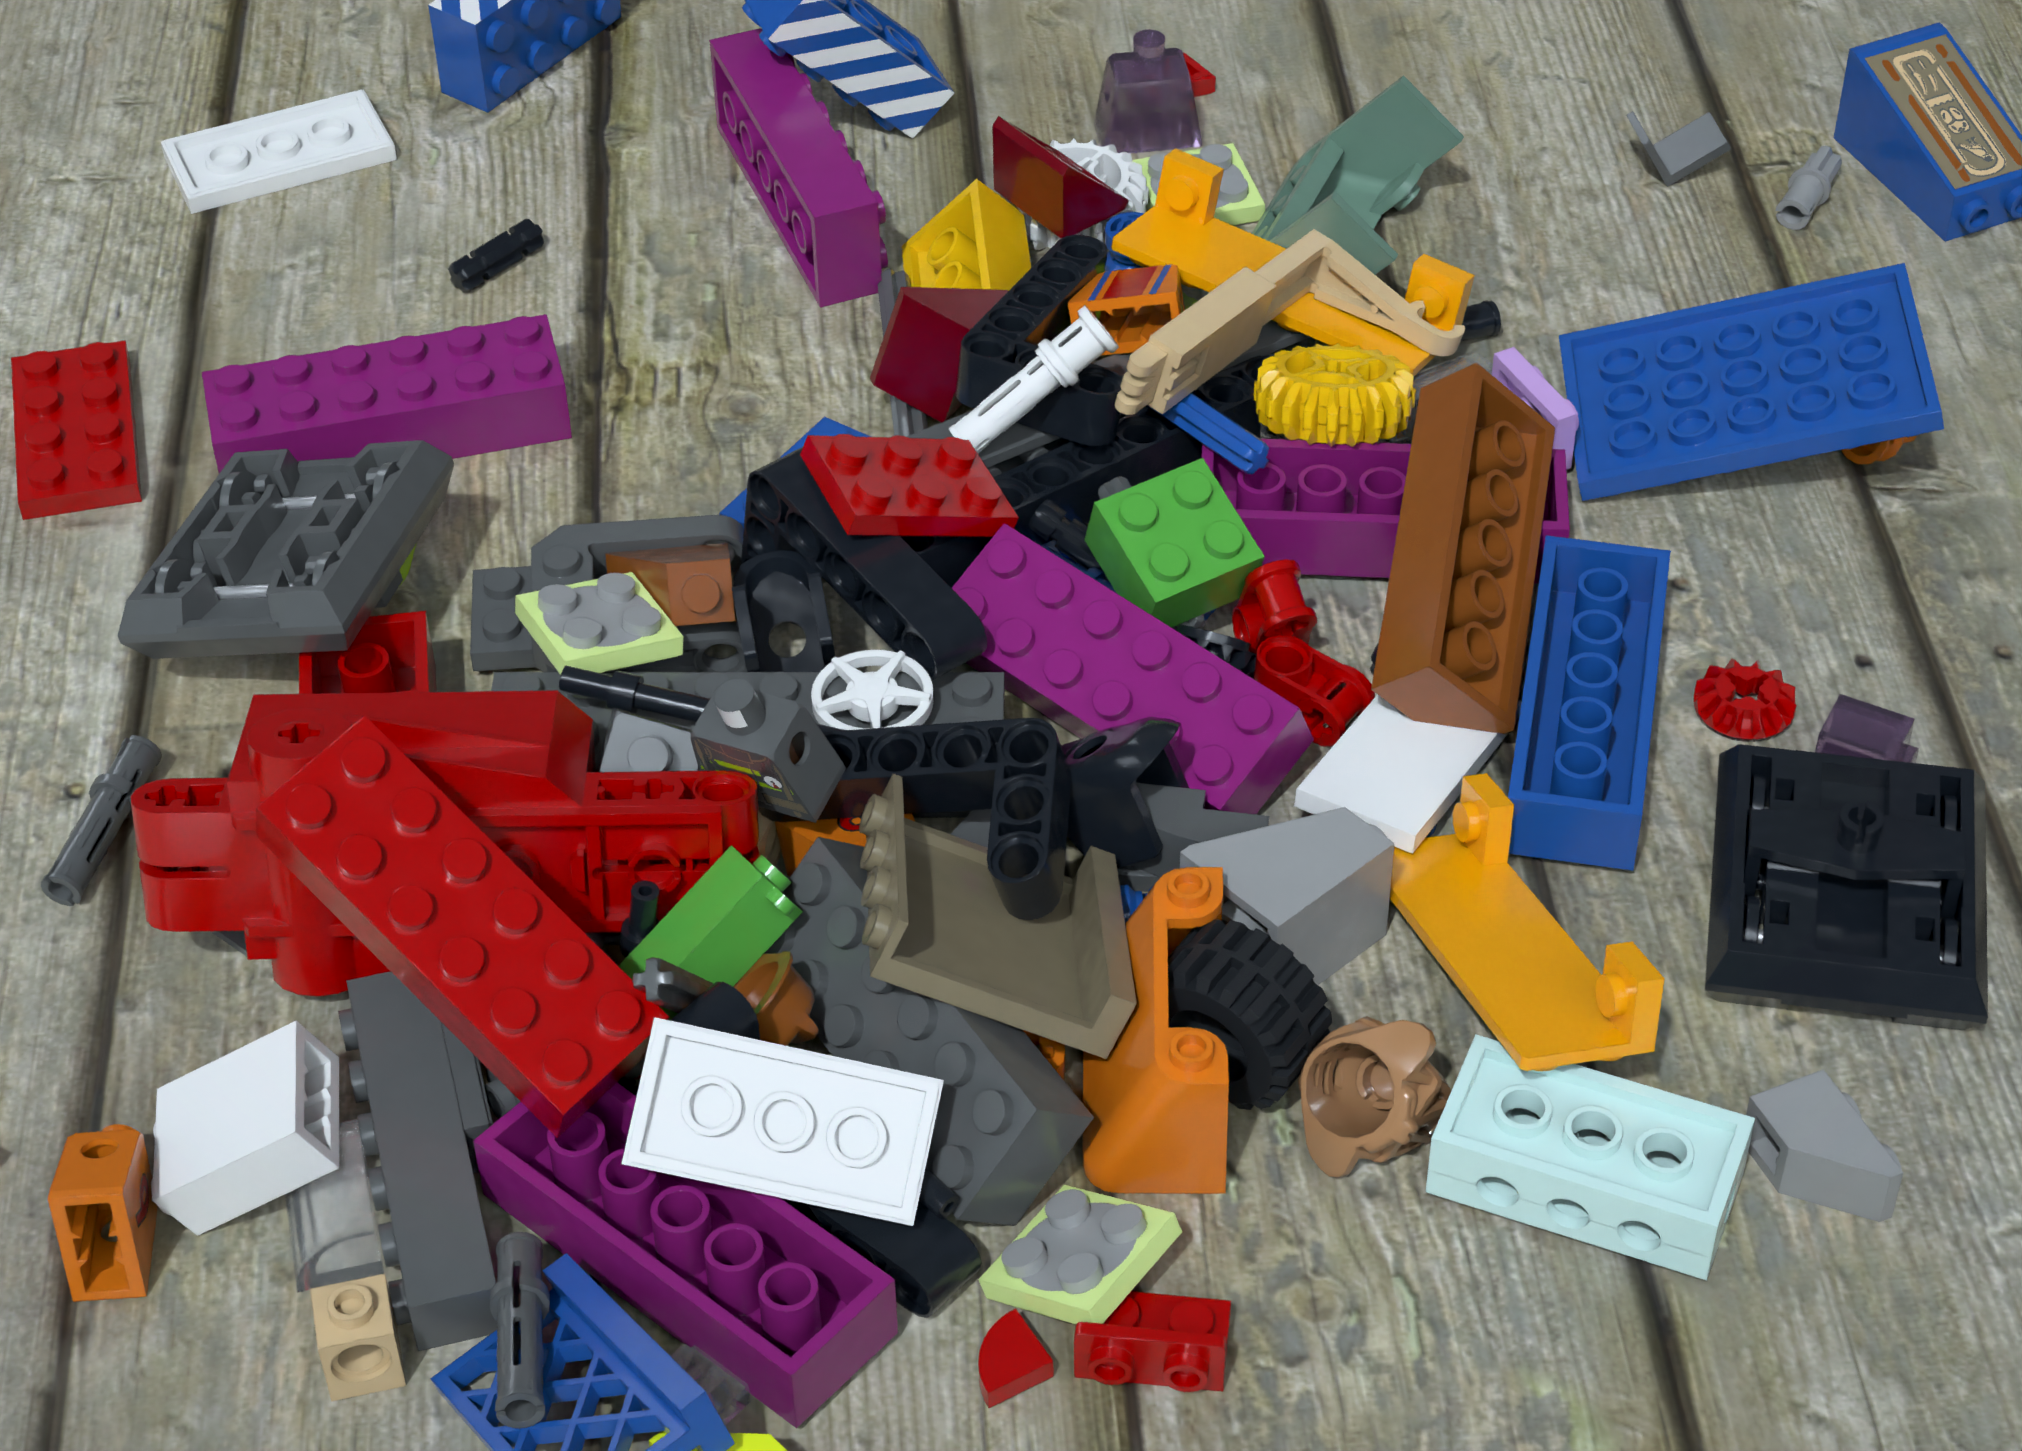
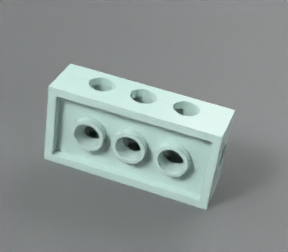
[1426,1034,1755,1281]

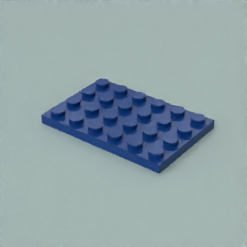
[1559,263,1944,501]

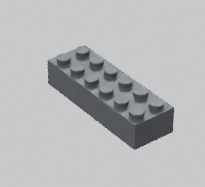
[764,837,1094,1226]

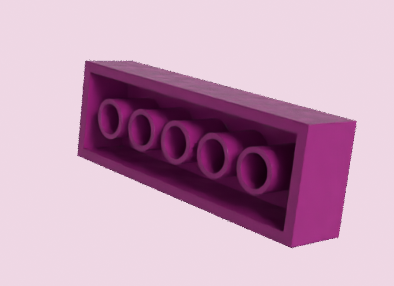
[709,28,888,308]
[202,314,572,473]
[1202,439,1570,584]
[952,523,1314,814]
[473,1083,898,1428]

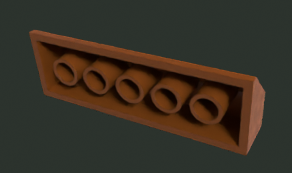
[1371,362,1555,734]

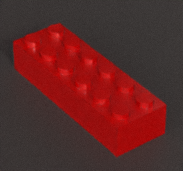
[256,715,669,1138]

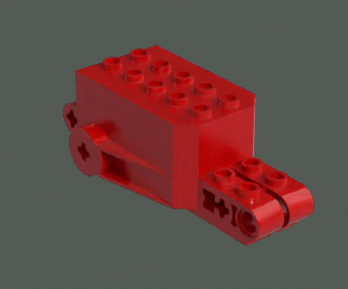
[131,690,759,996]

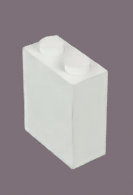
[151,1021,339,1236]

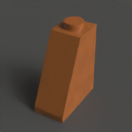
[605,543,735,626]

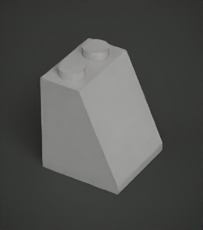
[1180,807,1394,985]

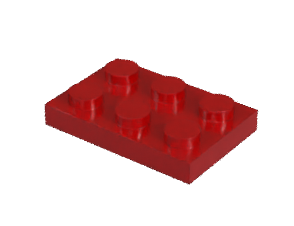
[800,434,1019,537]

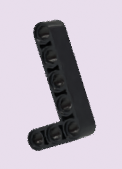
[955,235,1123,446]
[741,447,987,681]
[758,718,1072,920]
[670,981,982,1318]

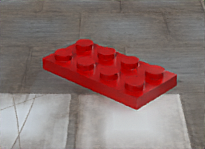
[11,340,142,520]

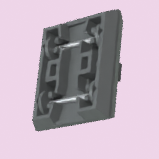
[118,440,454,659]

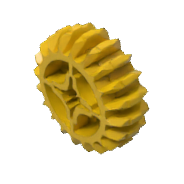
[1254,343,1416,447]

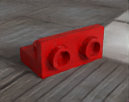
[1074,1291,1231,1392]

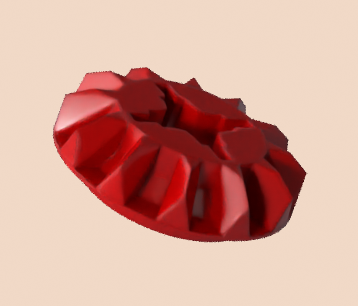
[1693,658,1797,739]

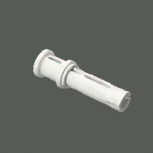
[949,305,1119,453]

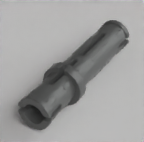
[41,735,162,906]
[490,1232,550,1428]

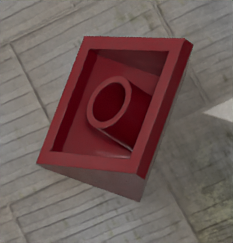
[992,116,1129,238]
[870,287,1008,422]

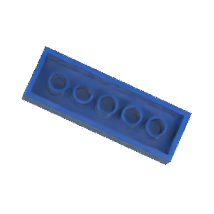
[1508,535,1671,871]

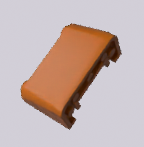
[1083,867,1229,1194]

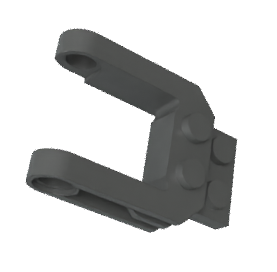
[470,515,747,672]

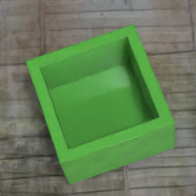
[1085,458,1265,628]

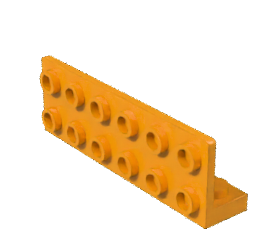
[1111,148,1475,376]
[1390,773,1665,1071]

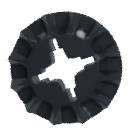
[1176,624,1256,674]

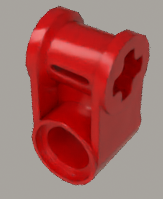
[1232,559,1317,654]
[1254,635,1375,747]

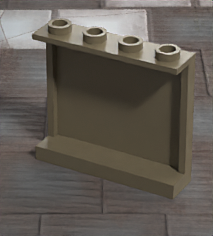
[859,774,1137,1059]

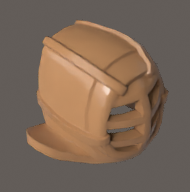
[1298,1016,1451,1177]

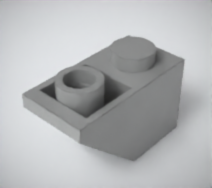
[1746,1069,1904,1222]

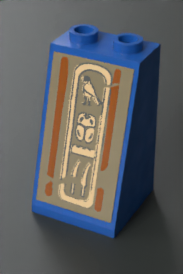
[1833,22,2022,242]

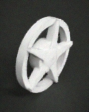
[811,650,934,730]

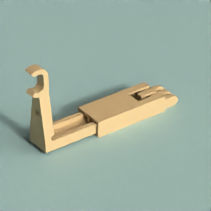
[1114,229,1465,415]

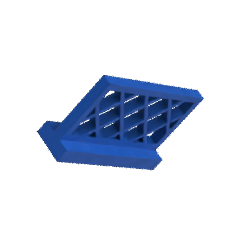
[430,1253,735,1451]

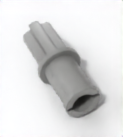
[1775,146,1842,230]

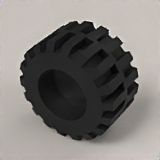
[1168,919,1332,1110]

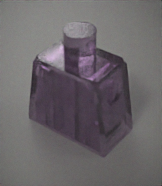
[1094,29,1202,153]

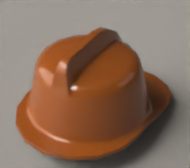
[733,951,819,1046]

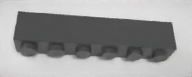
[338,971,497,1351]

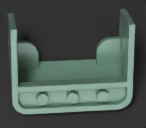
[1251,75,1464,275]

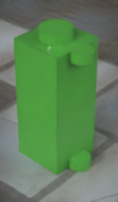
[619,845,803,1020]

